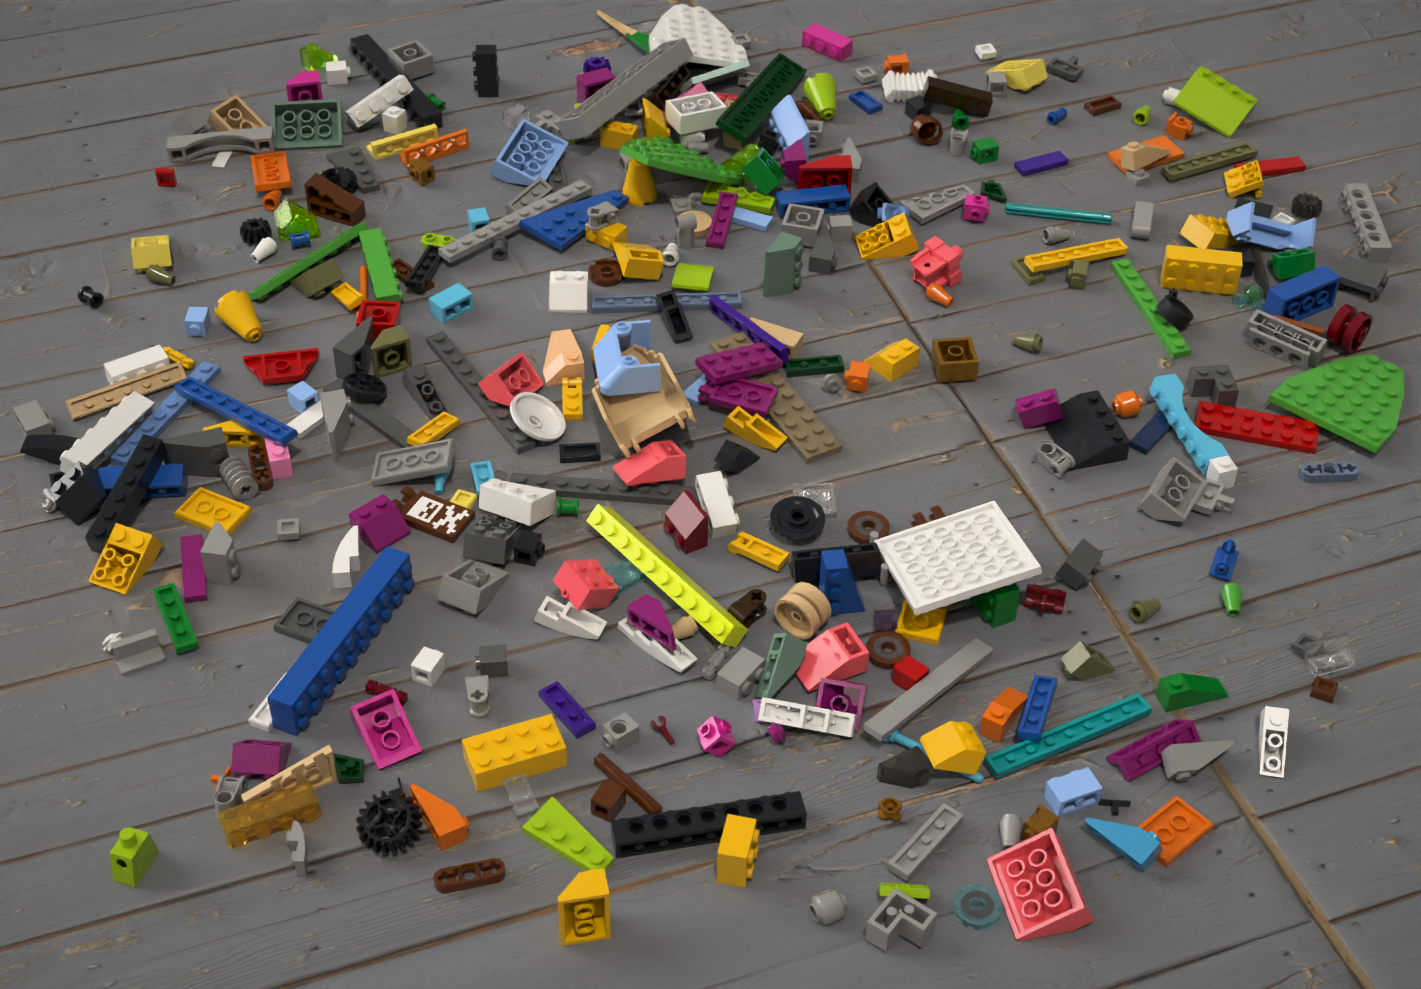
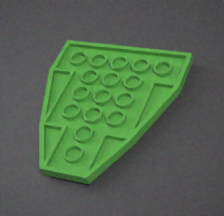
[620,135,745,185]
[1268,353,1404,453]

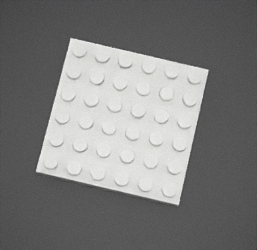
[874,501,1042,615]

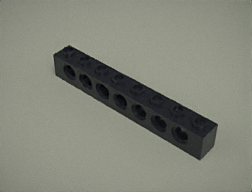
[611,791,807,859]

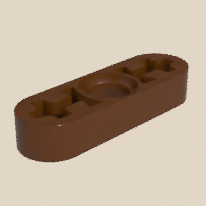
[247,444,274,491]
[434,858,506,894]

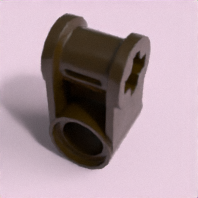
[727,589,767,628]

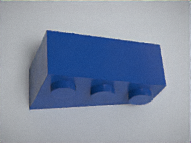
[819,549,866,615]

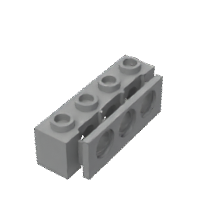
[1246,309,1327,370]

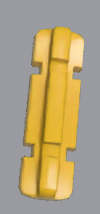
[162,347,194,369]

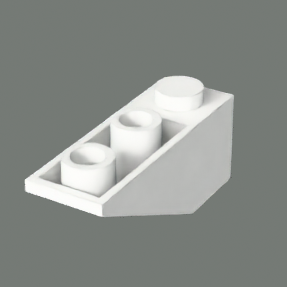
[1259,706,1289,778]

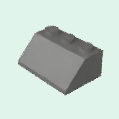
[1138,457,1207,522]

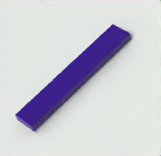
[709,295,789,364]

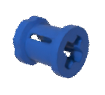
[289,230,311,249]

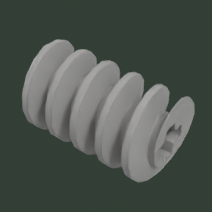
[219,456,259,500]

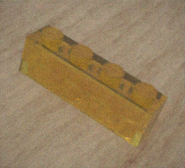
[217,781,322,850]

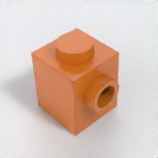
[844,360,871,393]

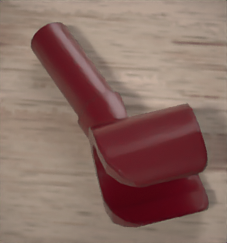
[650,716,675,745]

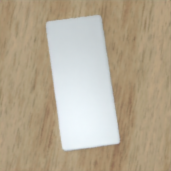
[211,150,233,167]

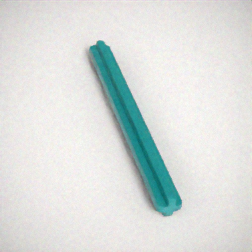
[1005,203,1113,224]

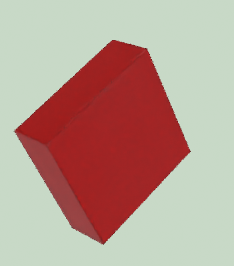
[155,168,177,187]

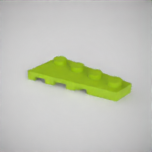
[702,180,775,214]

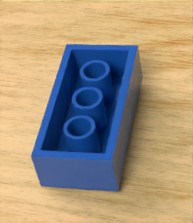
[1263,265,1341,321]

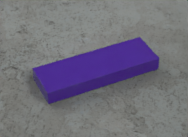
[1014,150,1069,176]
[538,681,596,739]

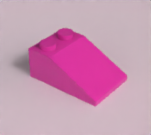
[350,689,422,771]

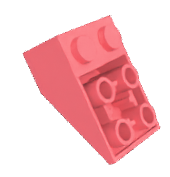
[613,440,686,486]
[794,622,869,692]

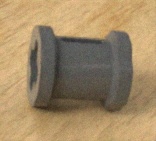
[492,237,508,261]

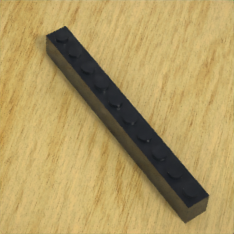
[349,34,443,129]

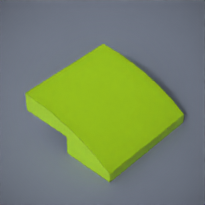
[672,263,715,291]

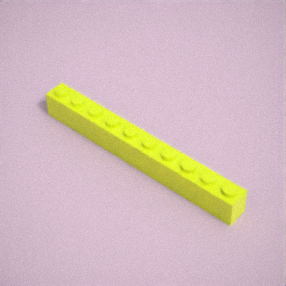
[586,504,748,648]

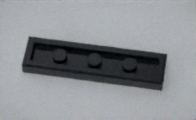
[405,245,443,290]

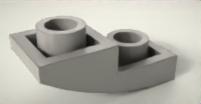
[286,821,308,876]

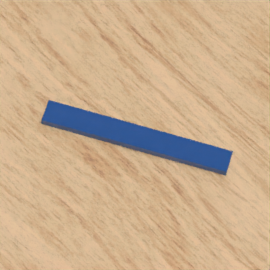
[174,376,298,446]

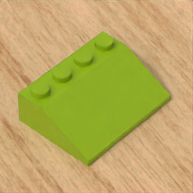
[1172,66,1258,138]

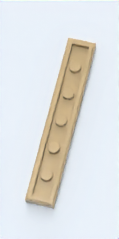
[65,361,187,421]

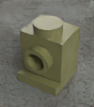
[1067,259,1089,289]

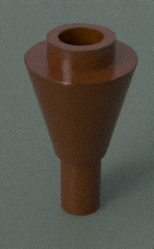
[796,99,822,121]

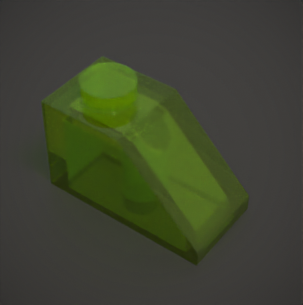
[299,43,338,71]

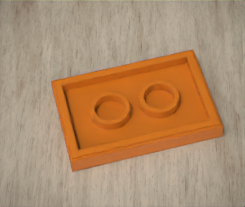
[1138,795,1214,868]

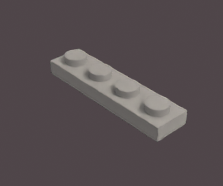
[887,803,964,882]

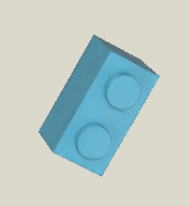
[428,283,474,324]

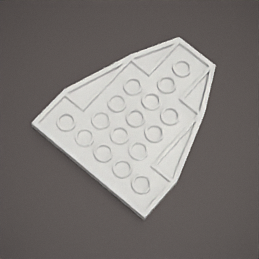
[648,4,748,70]

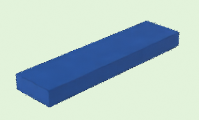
[1017,675,1058,742]

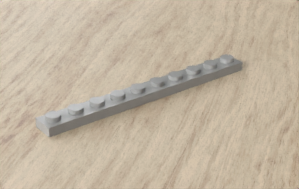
[438,180,592,263]

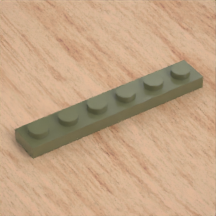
[1161,142,1258,181]

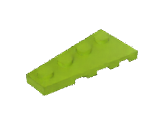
[522,796,614,873]

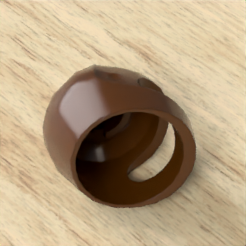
[910,114,943,144]

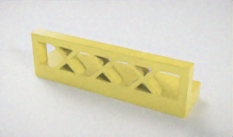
[366,124,438,160]

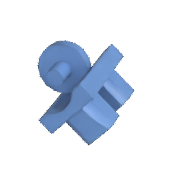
[877,203,909,222]

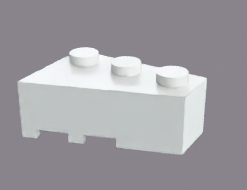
[479,479,556,526]

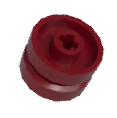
[1326,304,1373,353]

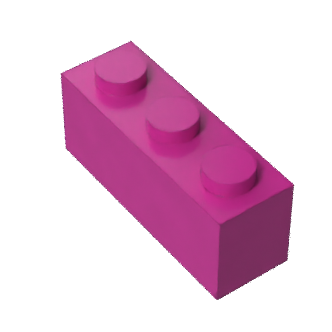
[802,23,853,62]

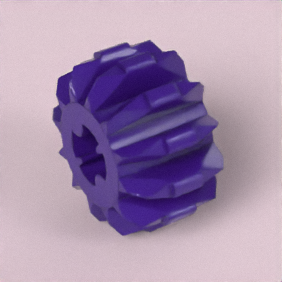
[583,56,611,73]

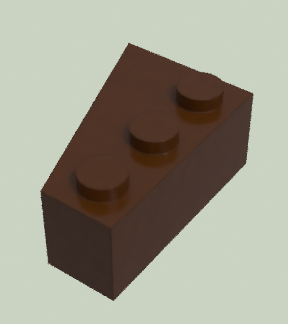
[304,173,366,227]

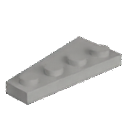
[899,184,976,224]

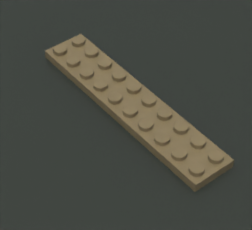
[710,331,842,464]

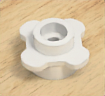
[102,632,124,654]

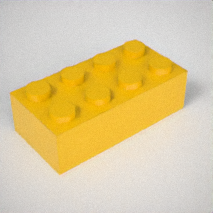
[1161,245,1242,296]
[462,714,568,792]

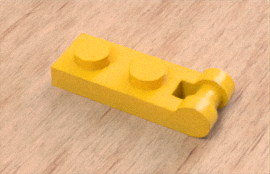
[562,377,583,420]
[727,532,790,571]

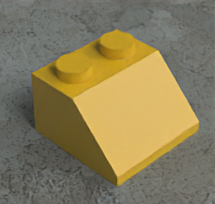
[642,98,670,138]
[864,339,920,382]
[920,721,987,775]

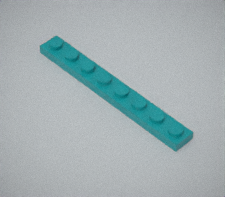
[984,693,1152,779]

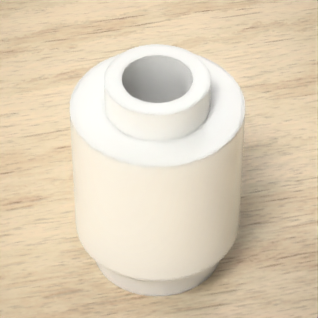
[1162,87,1181,108]

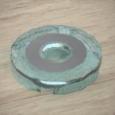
[952,884,1003,930]

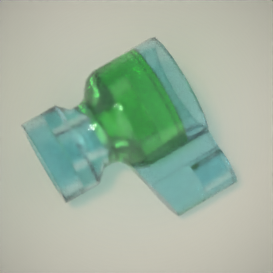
[1232,283,1266,310]

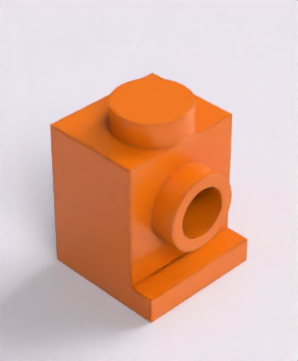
[883,53,909,76]
[1165,112,1194,141]

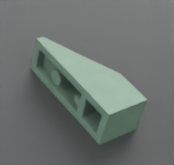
[755,633,808,699]

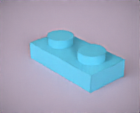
[470,460,495,497]

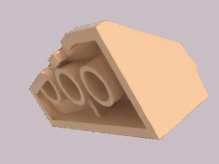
[543,329,585,386]

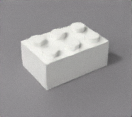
[665,91,727,135]

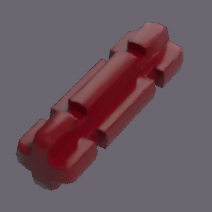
[365,679,408,705]

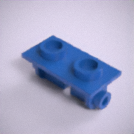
[1209,539,1239,581]

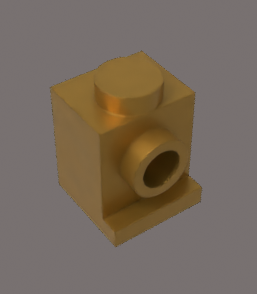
[407,157,435,187]
[1022,804,1059,840]

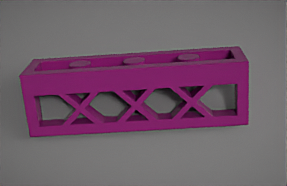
[1106,719,1201,781]

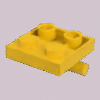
[1224,160,1264,198]

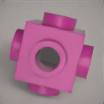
[963,194,990,222]
[697,716,736,757]

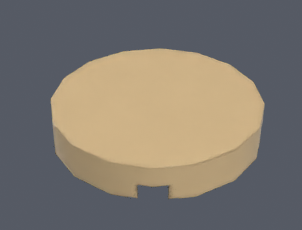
[679,210,712,237]

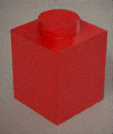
[892,655,930,691]

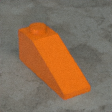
[979,687,1029,743]
[410,784,470,851]

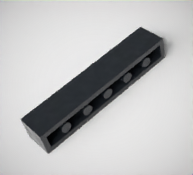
[85,434,168,554]

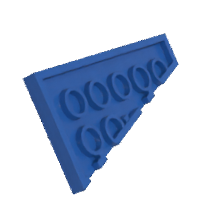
[519,189,629,251]

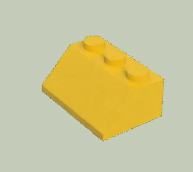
[558,869,611,946]

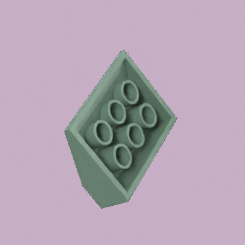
[271,99,343,150]

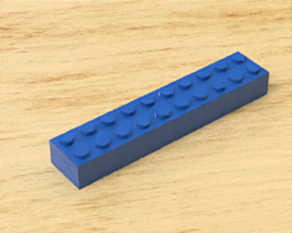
[267,546,414,736]

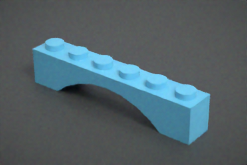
[1149,374,1231,475]

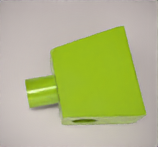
[110,827,159,888]

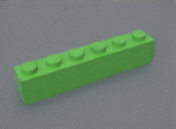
[359,228,403,302]

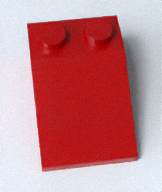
[798,155,853,197]

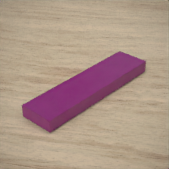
[706,192,738,249]
[180,534,208,603]

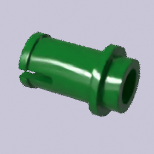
[426,93,446,111]

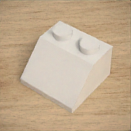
[549,271,589,313]

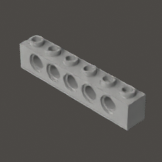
[1340,183,1393,262]

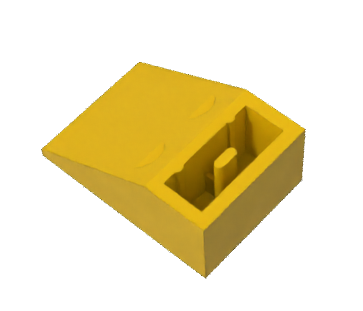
[855,212,920,260]
[1180,214,1239,249]
[613,242,664,280]
[88,523,163,595]

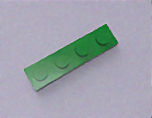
[152,583,199,655]

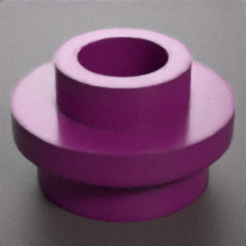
[767,722,786,744]

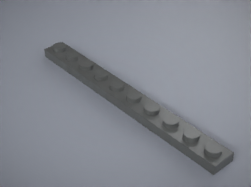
[426,331,536,455]
[510,473,701,506]

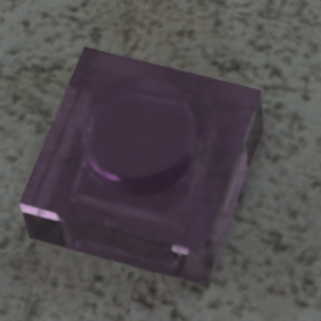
[874,610,897,631]

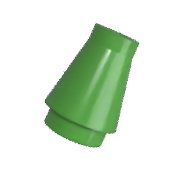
[1221,583,1243,617]

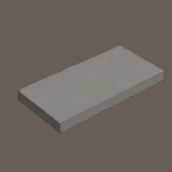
[371,438,456,486]

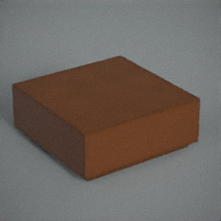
[1310,676,1339,703]

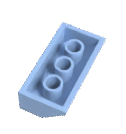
[768,95,810,162]

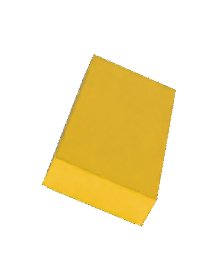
[331,282,366,311]

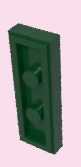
[783,355,845,378]

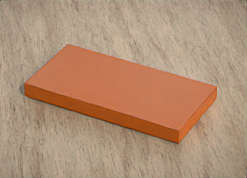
[1107,135,1185,174]
[251,151,292,192]

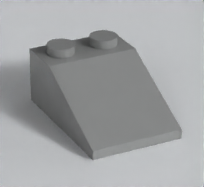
[320,389,354,463]
[437,559,510,614]

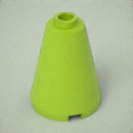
[803,73,836,120]

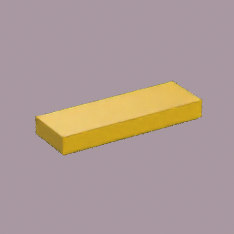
[407,412,460,446]

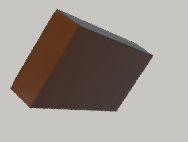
[1084,95,1122,116]

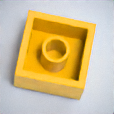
[716,814,760,888]

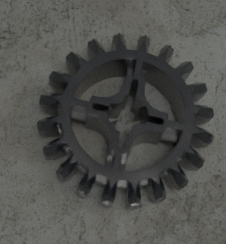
[356,790,422,856]

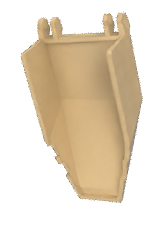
[592,344,697,458]

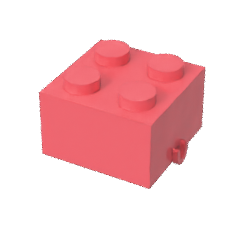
[553,559,620,610]

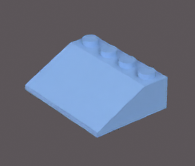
[491,118,569,186]

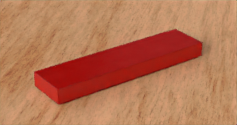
[1234,156,1306,176]

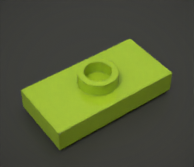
[879,882,930,899]

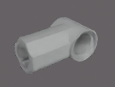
[674,213,697,250]

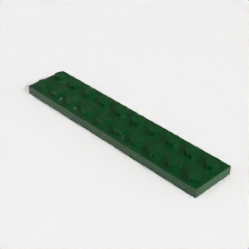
[715,53,807,143]

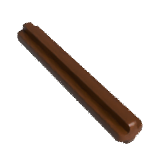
[594,753,662,814]

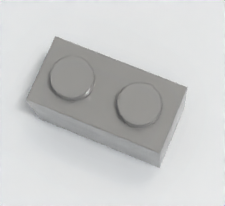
[13,400,55,438]
[716,647,765,701]

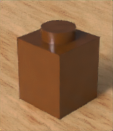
[591,779,626,823]

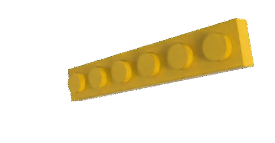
[1024,238,1128,272]

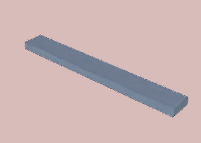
[591,292,742,313]

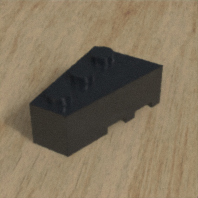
[472,45,500,97]

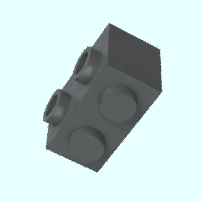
[1056,539,1103,590]

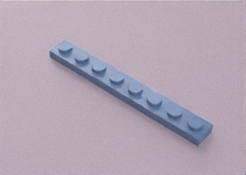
[109,361,221,467]

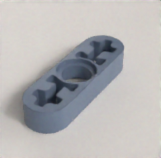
[1299,462,1360,483]

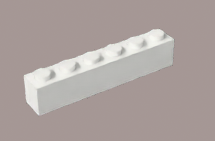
[60,391,155,473]

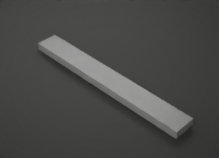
[863,638,994,742]

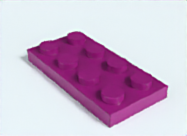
[695,342,783,385]

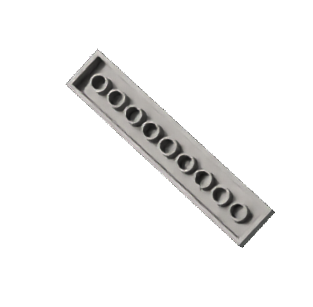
[556,37,693,141]

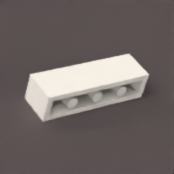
[344,75,414,128]

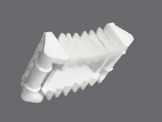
[882,69,938,103]

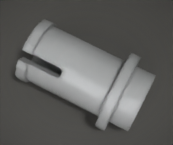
[687,141,709,153]

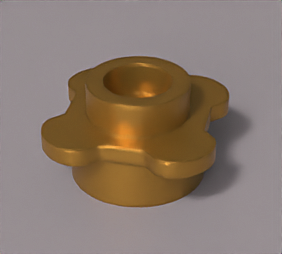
[878,797,902,821]

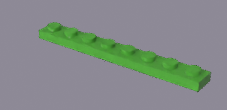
[248,222,369,301]
[1110,259,1191,359]

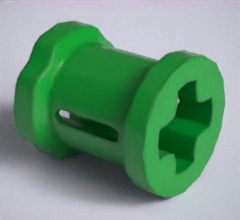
[556,497,579,516]

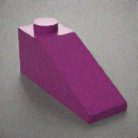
[626,594,677,651]

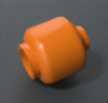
[1112,390,1143,418]

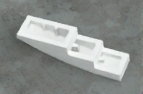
[617,616,698,673]
[758,697,857,738]

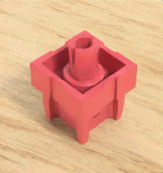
[910,236,963,289]

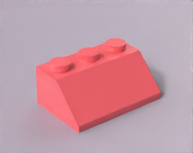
[478,352,544,406]

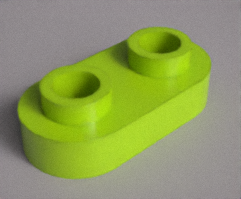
[421,233,456,250]

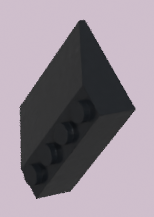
[1043,390,1130,471]

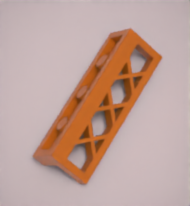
[399,129,469,168]

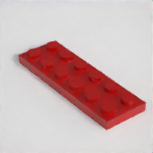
[1195,401,1319,454]

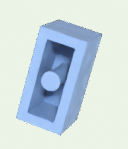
[1044,767,1103,817]

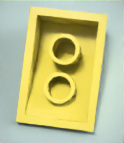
[985,59,1048,91]
[131,235,172,272]

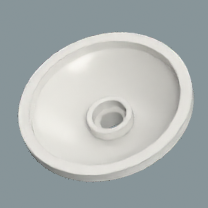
[510,392,566,441]

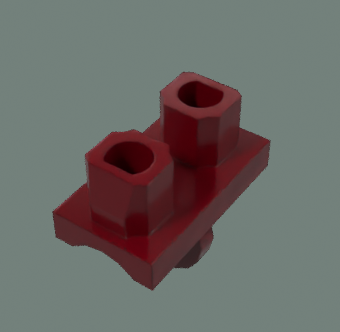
[1023,584,1067,614]

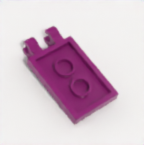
[698,376,779,418]

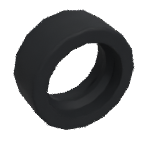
[1156,294,1194,329]

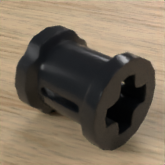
[78,286,104,308]

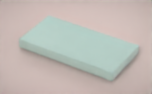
[679,60,750,94]

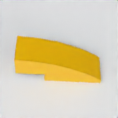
[723,406,788,451]

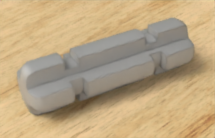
[702,644,730,680]

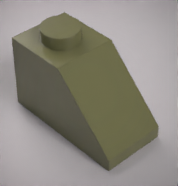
[1061,641,1114,681]

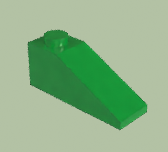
[1156,673,1228,712]

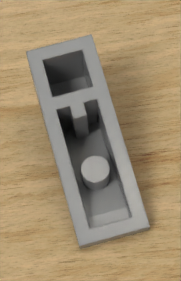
[1160,740,1234,781]

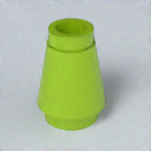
[1133,105,1152,125]

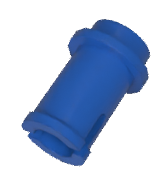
[1047,107,1067,125]

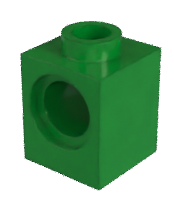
[970,137,999,165]

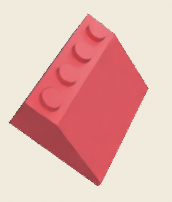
[986,828,1094,942]

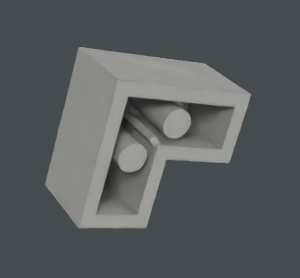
[865,888,938,952]

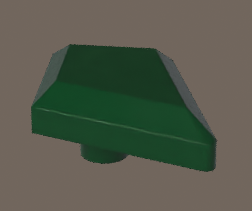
[981,180,1007,202]
[333,753,364,783]

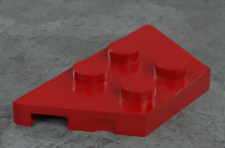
[243,348,319,385]

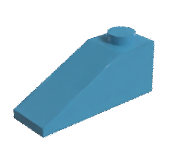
[1084,817,1163,872]

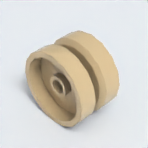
[774,582,832,640]

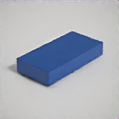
[849,89,883,115]

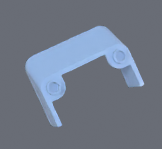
[1226,202,1317,252]
[593,320,661,396]

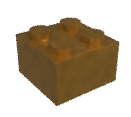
[931,337,979,382]

